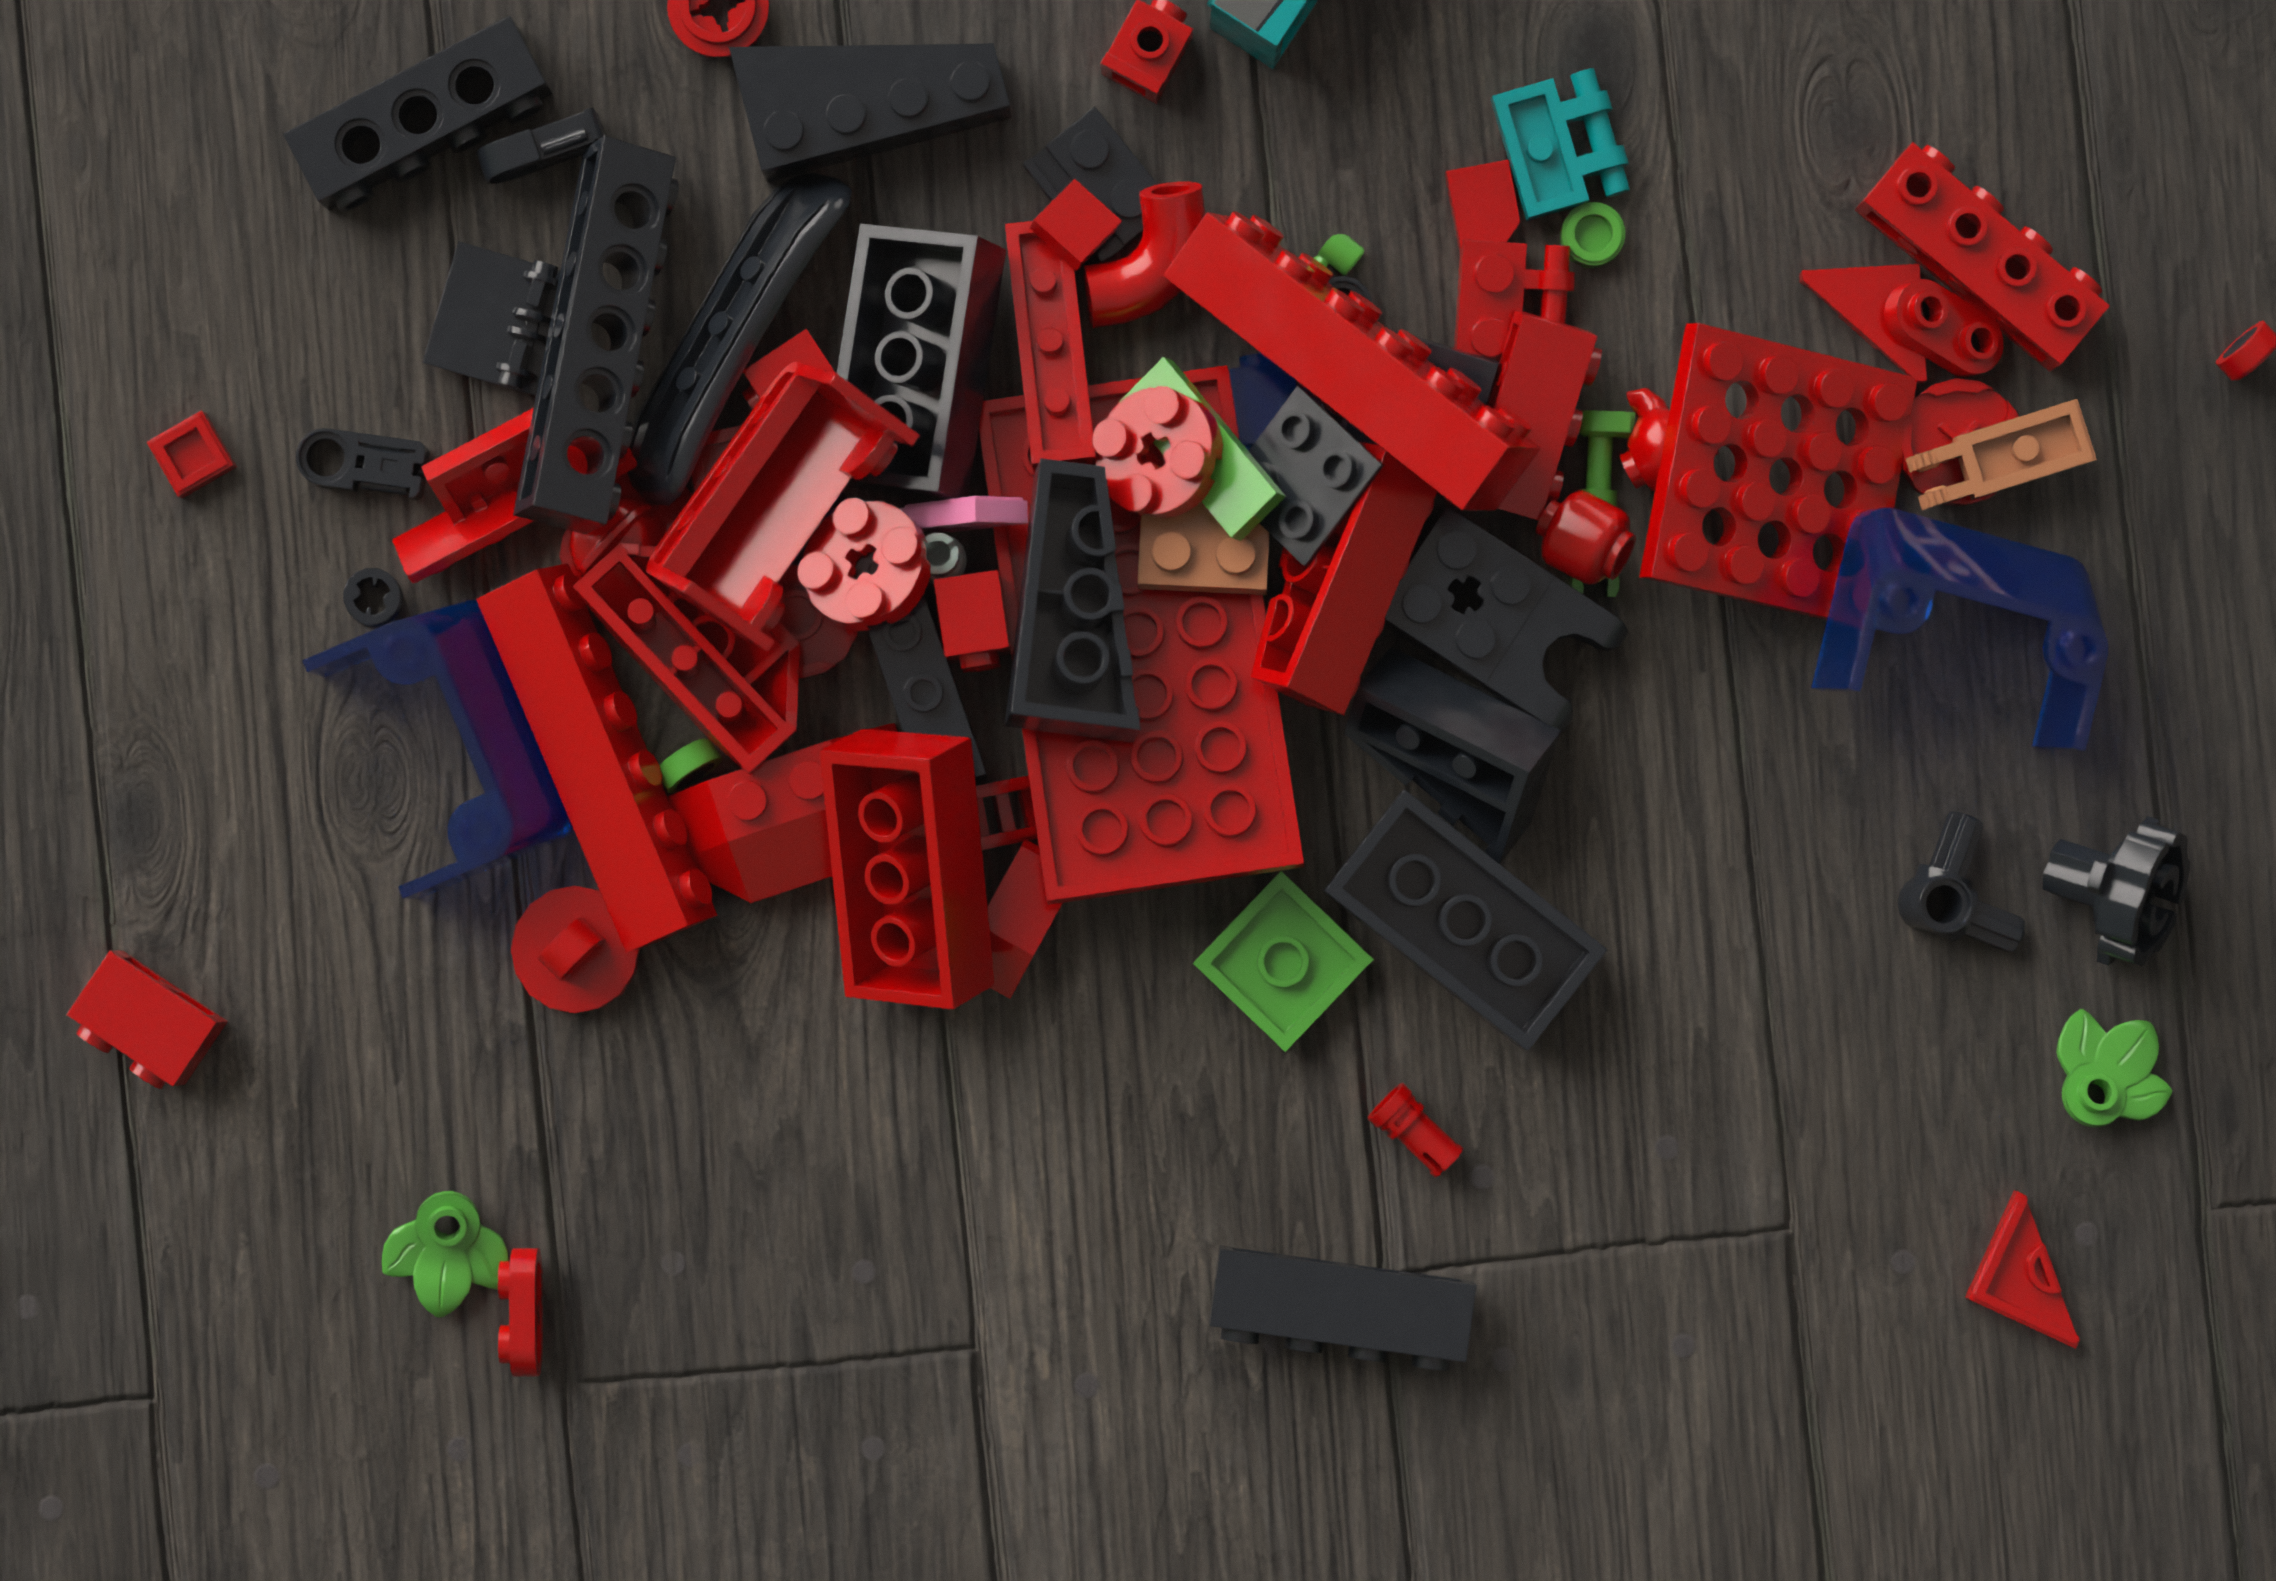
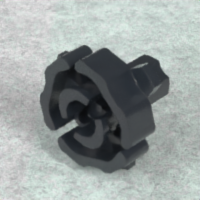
[2043,816,2190,966]

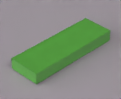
[1119,357,1286,541]

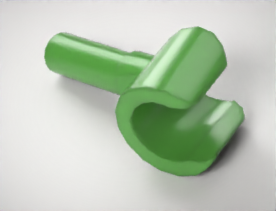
[1314,234,1364,276]

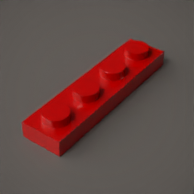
[1005,221,1096,472]

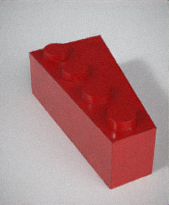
[1251,442,1437,715]

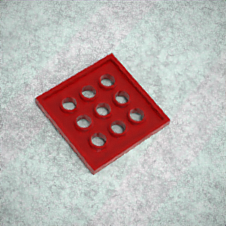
[1639,323,1917,628]

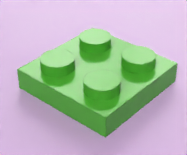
[1193,871,1374,1052]

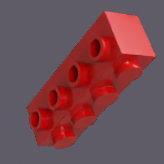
[1855,142,2110,372]

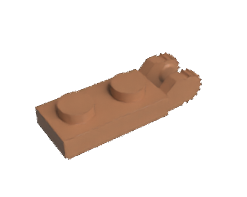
[1906,399,2097,510]

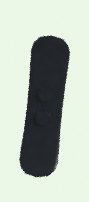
[627,173,852,506]

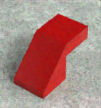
[987,839,1063,999]

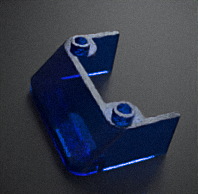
[1811,508,2109,751]
[302,600,574,899]

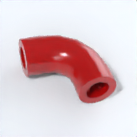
[1083,181,1206,328]

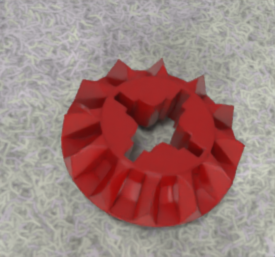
[667,0,769,58]

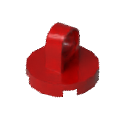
[511,886,640,1013]

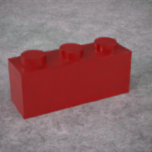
[1487,309,1602,520]

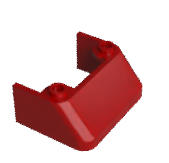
[646,361,920,652]

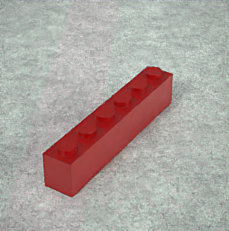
[476,563,717,953]

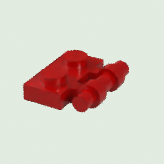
[1454,240,1575,362]

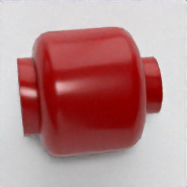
[1536,490,1636,585]

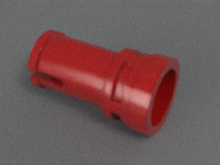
[1367,1082,1463,1178]

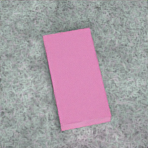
[900,496,1028,532]

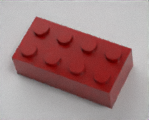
[819,729,995,1009]

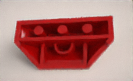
[573,543,800,775]
[668,723,898,903]

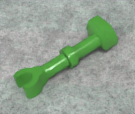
[1570,410,1635,597]

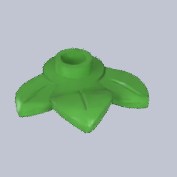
[2056,1009,2172,1127]
[382,1191,510,1318]

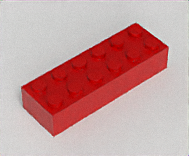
[1163,211,1541,510]

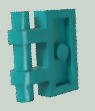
[1490,68,1630,221]

